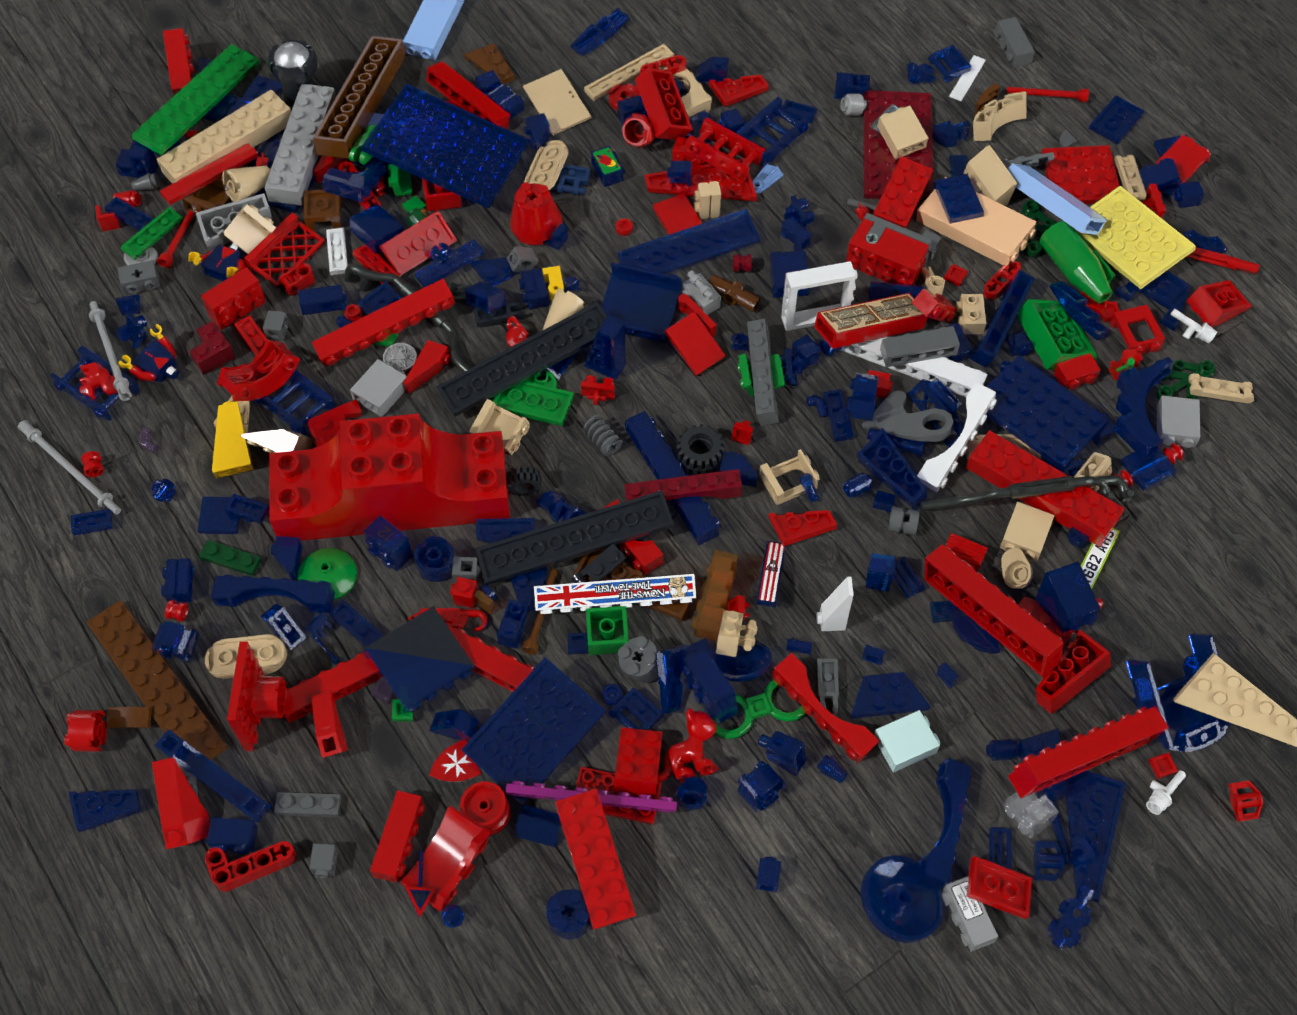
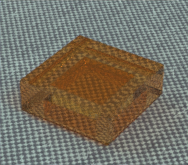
[474,590,495,614]

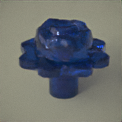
[562,275,582,293]

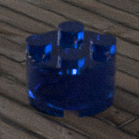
[414,536,455,582]
[152,621,200,662]
[738,761,786,812]
[546,889,591,940]

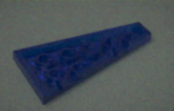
[1064,771,1126,903]

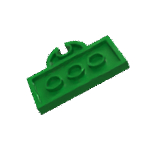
[493,370,574,427]

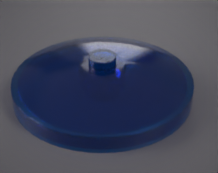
[861,855,944,943]

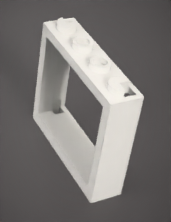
[781,261,858,331]

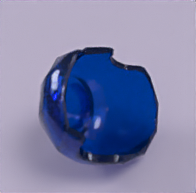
[676,777,708,811]

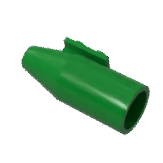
[1040,221,1115,304]

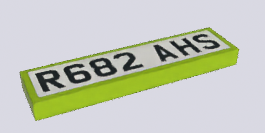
[1071,528,1120,595]

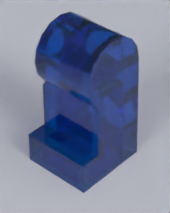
[781,218,812,253]

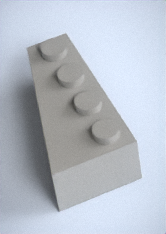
[196,193,273,252]

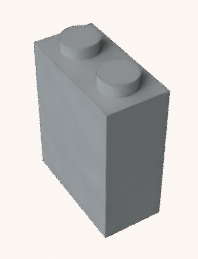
[350,359,407,417]
[1157,396,1200,448]

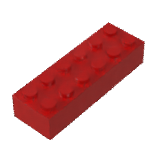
[555,788,636,929]

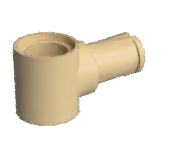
[921,267,945,295]

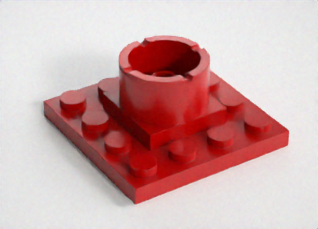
[227,641,287,751]

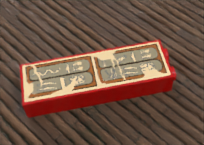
[814,293,928,349]

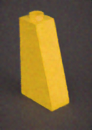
[212,401,254,479]

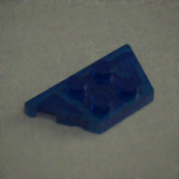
[851,672,930,719]

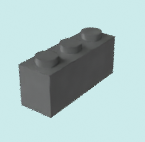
[994,17,1035,68]

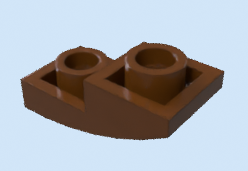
[974,83,1000,116]
[106,707,152,729]

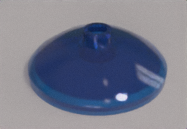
[711,641,772,682]

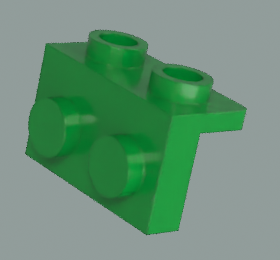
[388,155,412,196]

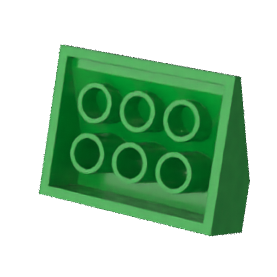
[1016,299,1099,370]

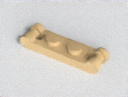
[1114,155,1146,200]
[1189,374,1254,403]

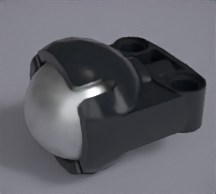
[268,39,318,106]

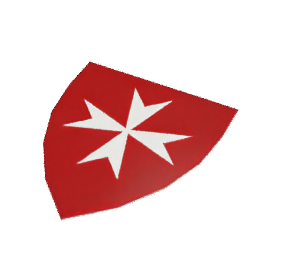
[429,739,481,782]

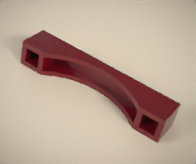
[624,469,742,501]

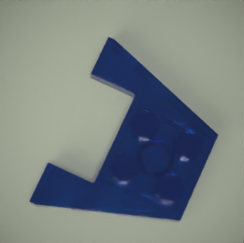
[1114,271,1190,331]

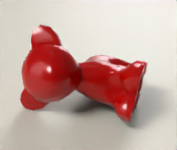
[657,708,719,783]

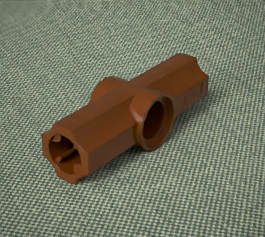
[709,275,761,312]

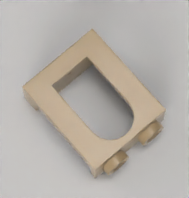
[759,449,819,505]

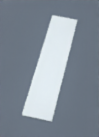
[949,55,986,101]

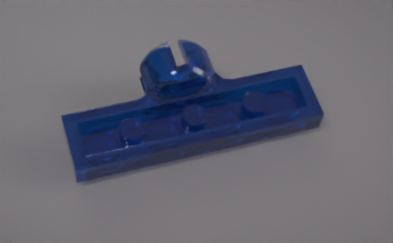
[415,239,485,288]

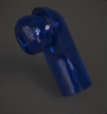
[800,473,819,502]

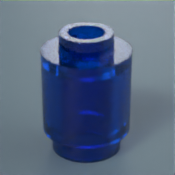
[843,472,872,498]
[986,739,1019,761]

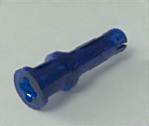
[867,428,926,458]

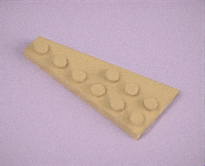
[1173,653,1297,747]

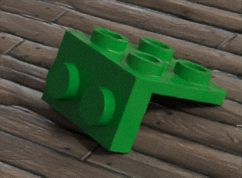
[737,354,785,397]

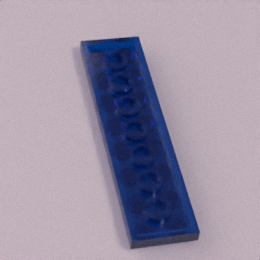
[617,209,760,286]

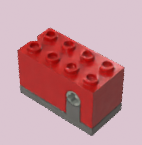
[846,213,932,292]

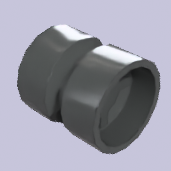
[888,506,919,535]

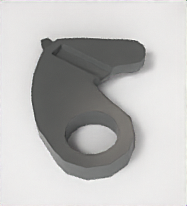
[862,391,954,442]

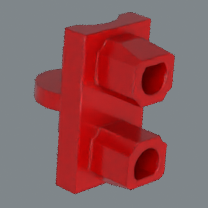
[581,375,615,406]

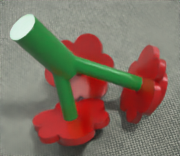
[1109,349,1147,389]

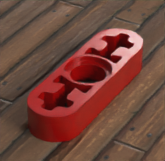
[640,55,686,74]
[983,260,1021,300]

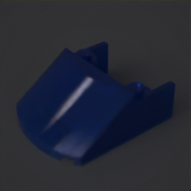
[1126,633,1233,752]

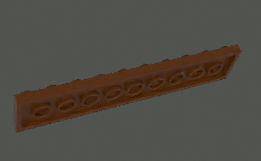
[86,600,227,772]

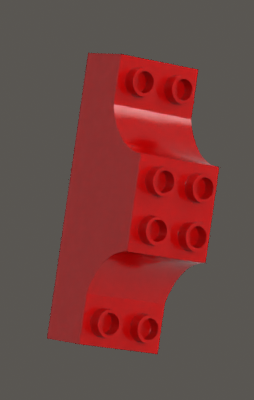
[269,414,511,543]

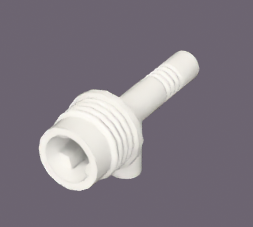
[1171,309,1217,344]
[1146,771,1186,815]

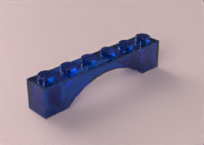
[210,574,336,614]
[155,729,272,823]
[916,758,972,888]

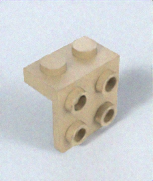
[223,205,276,254]

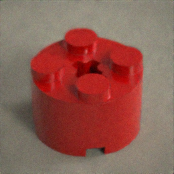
[64,710,107,752]

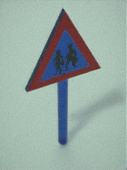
[404,850,437,918]

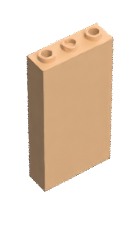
[916,177,1037,266]

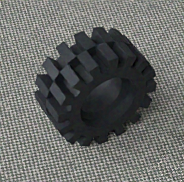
[507,466,542,496]

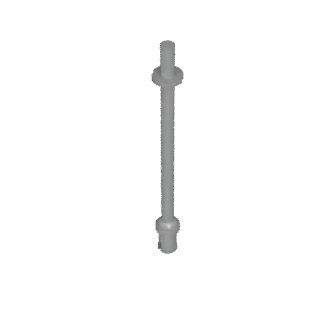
[89,301,132,401]
[18,420,121,515]

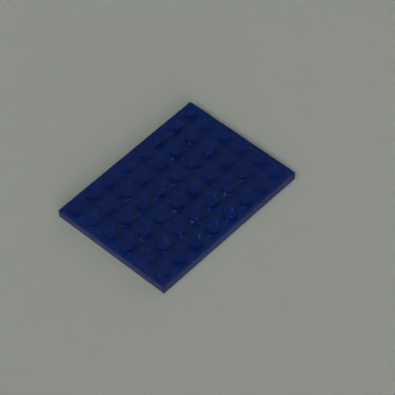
[361,83,530,209]

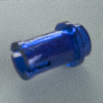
[786,637,812,655]

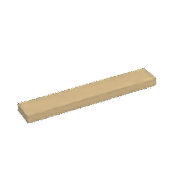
[584,44,674,101]

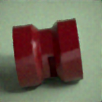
[733,254,752,272]

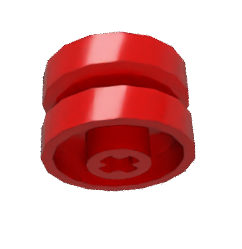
[460,781,511,835]

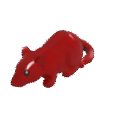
[506,316,529,347]

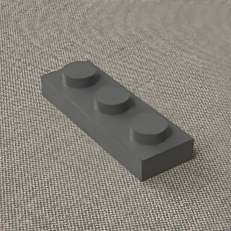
[274,792,341,817]

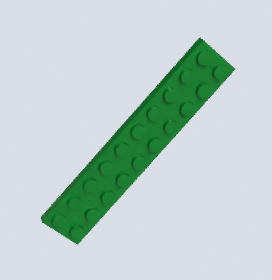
[132,44,260,155]

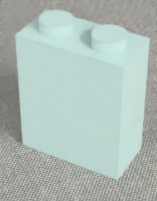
[874,710,940,772]

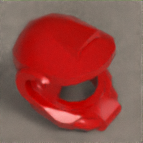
[622,113,655,148]

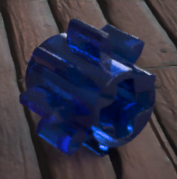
[150,478,176,502]

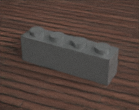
[880,326,960,367]

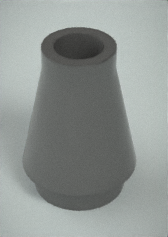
[131,173,159,191]

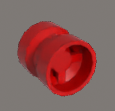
[81,451,104,478]

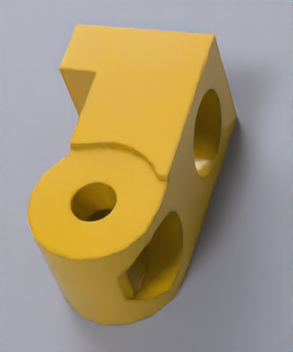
[542,266,564,301]

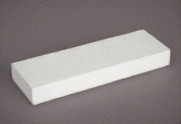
[326,228,348,275]

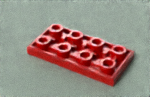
[575,767,662,825]

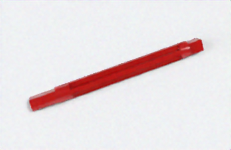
[1186,247,1259,275]

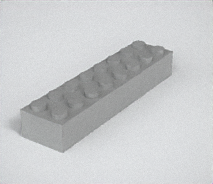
[264,84,336,205]

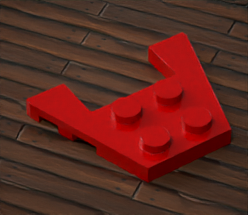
[308,399,362,447]

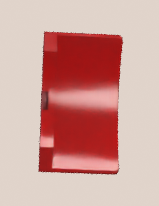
[401,806,491,912]

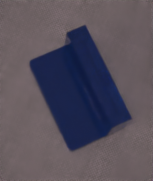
[515,805,562,847]

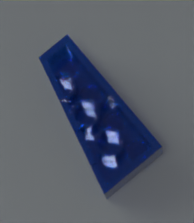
[584,315,626,381]
[857,428,927,510]

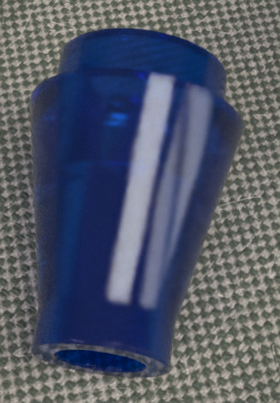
[816,754,848,784]

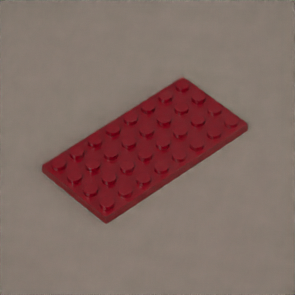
[864,90,933,201]

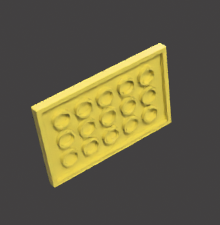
[1074,186,1196,289]

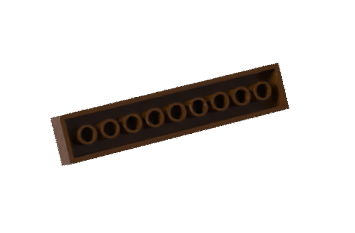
[313,36,406,159]

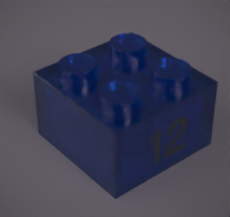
[363,515,413,572]

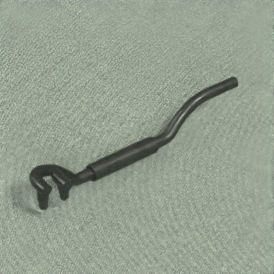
[344,263,471,372]
[920,475,1134,511]

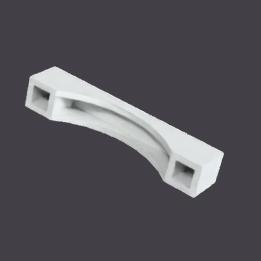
[917,382,997,492]

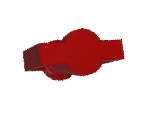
[1228,780,1263,822]

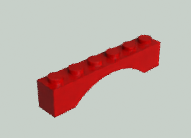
[772,653,879,763]

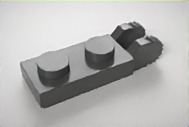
[817,659,839,714]

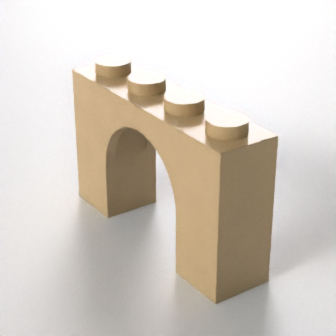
[659,63,712,120]

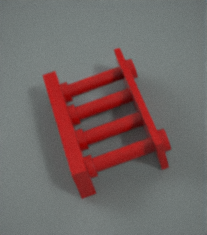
[685,118,766,182]

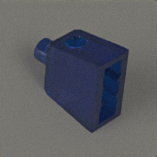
[758,731,807,776]

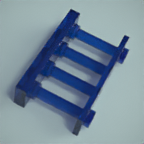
[736,97,809,167]
[51,346,140,421]
[254,369,336,436]

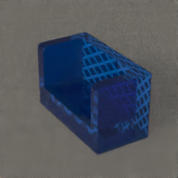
[866,553,896,592]

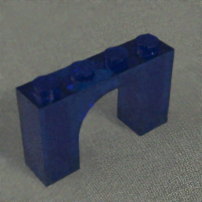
[323,147,392,202]

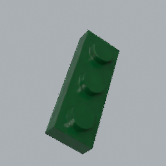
[199,540,262,577]

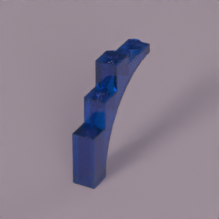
[1115,357,1173,460]

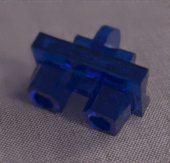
[783,195,815,231]
[116,312,147,349]
[780,348,807,386]

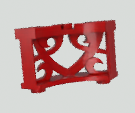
[217,339,300,401]

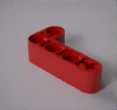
[205,841,297,892]

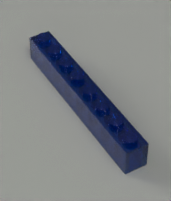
[625,411,721,546]

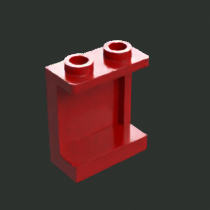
[1154,134,1211,190]

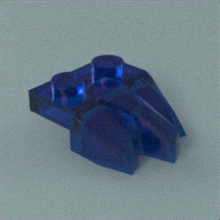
[358,281,402,315]

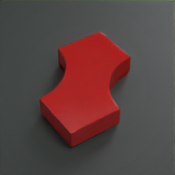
[1076,292,1120,322]

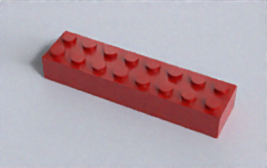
[966,430,1125,547]
[924,544,1064,678]
[1008,706,1169,799]

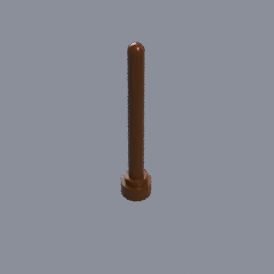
[522,569,558,655]

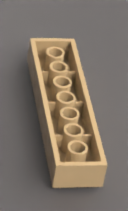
[157,90,291,184]

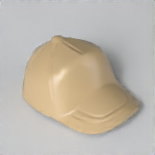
[1001,547,1033,589]

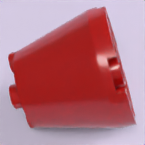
[510,182,563,245]

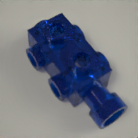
[1047,884,1096,949]

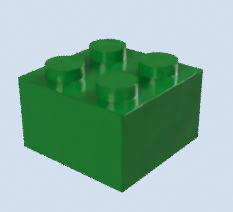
[586,606,629,655]

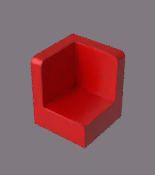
[96,205,120,231]

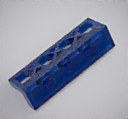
[907,379,965,448]

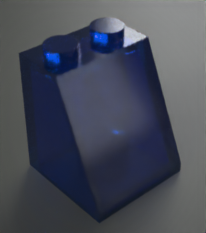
[1035,562,1101,633]

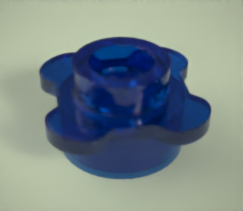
[731,333,749,351]

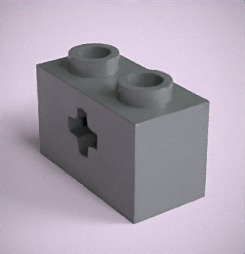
[118,260,161,295]

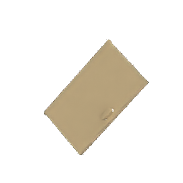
[523,69,591,135]

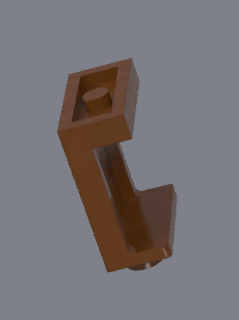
[182,177,232,214]

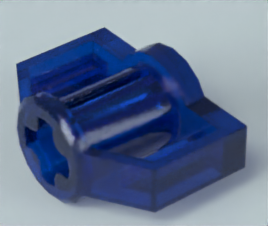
[551,500,587,523]
[1033,841,1064,881]

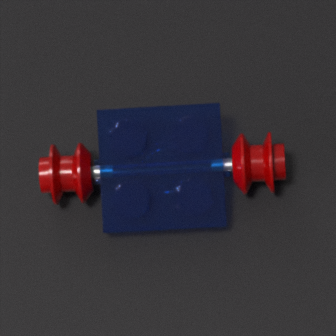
[1114,442,1184,491]

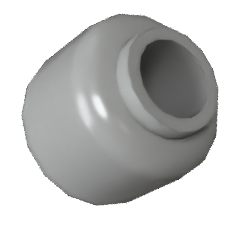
[841,94,867,116]

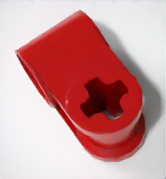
[278,263,315,296]

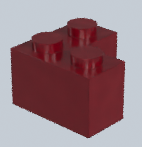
[189,321,235,375]

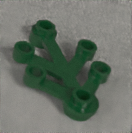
[1020,200,1055,258]
[1156,360,1215,400]

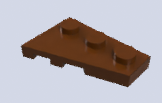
[464,43,515,86]

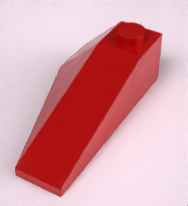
[152,757,213,849]

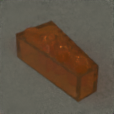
[691,550,738,642]

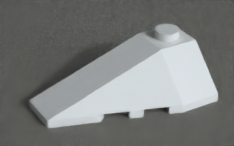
[817,577,853,631]

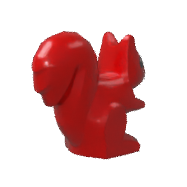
[79,362,118,401]

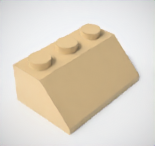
[963,145,1017,206]

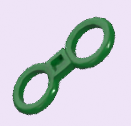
[705,680,806,739]

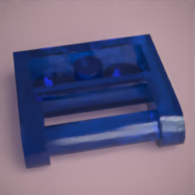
[928,45,971,82]
[608,687,663,730]

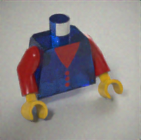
[188,243,245,282]
[118,324,179,383]

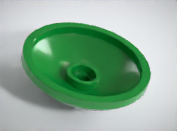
[298,548,357,602]

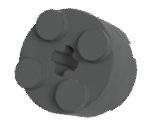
[618,636,665,683]

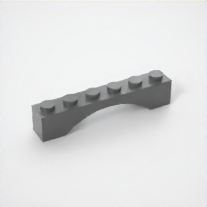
[747,319,779,426]

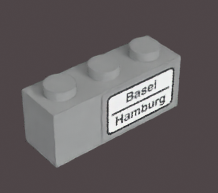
[942,876,998,952]

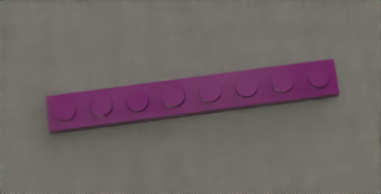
[506,781,677,813]

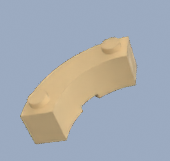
[973,92,1027,141]

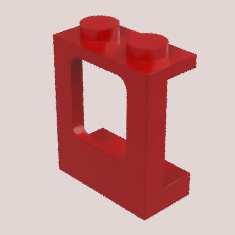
[1110,305,1165,354]

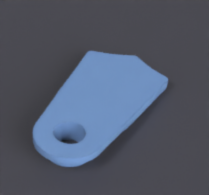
[752,164,784,193]

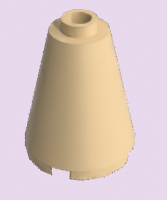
[222,166,271,202]
[543,289,588,330]

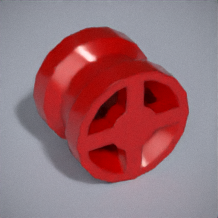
[165,600,188,622]

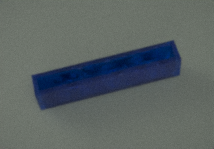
[970,269,1035,368]

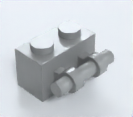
[682,271,721,315]

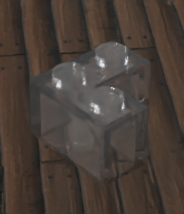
[1003,792,1059,839]

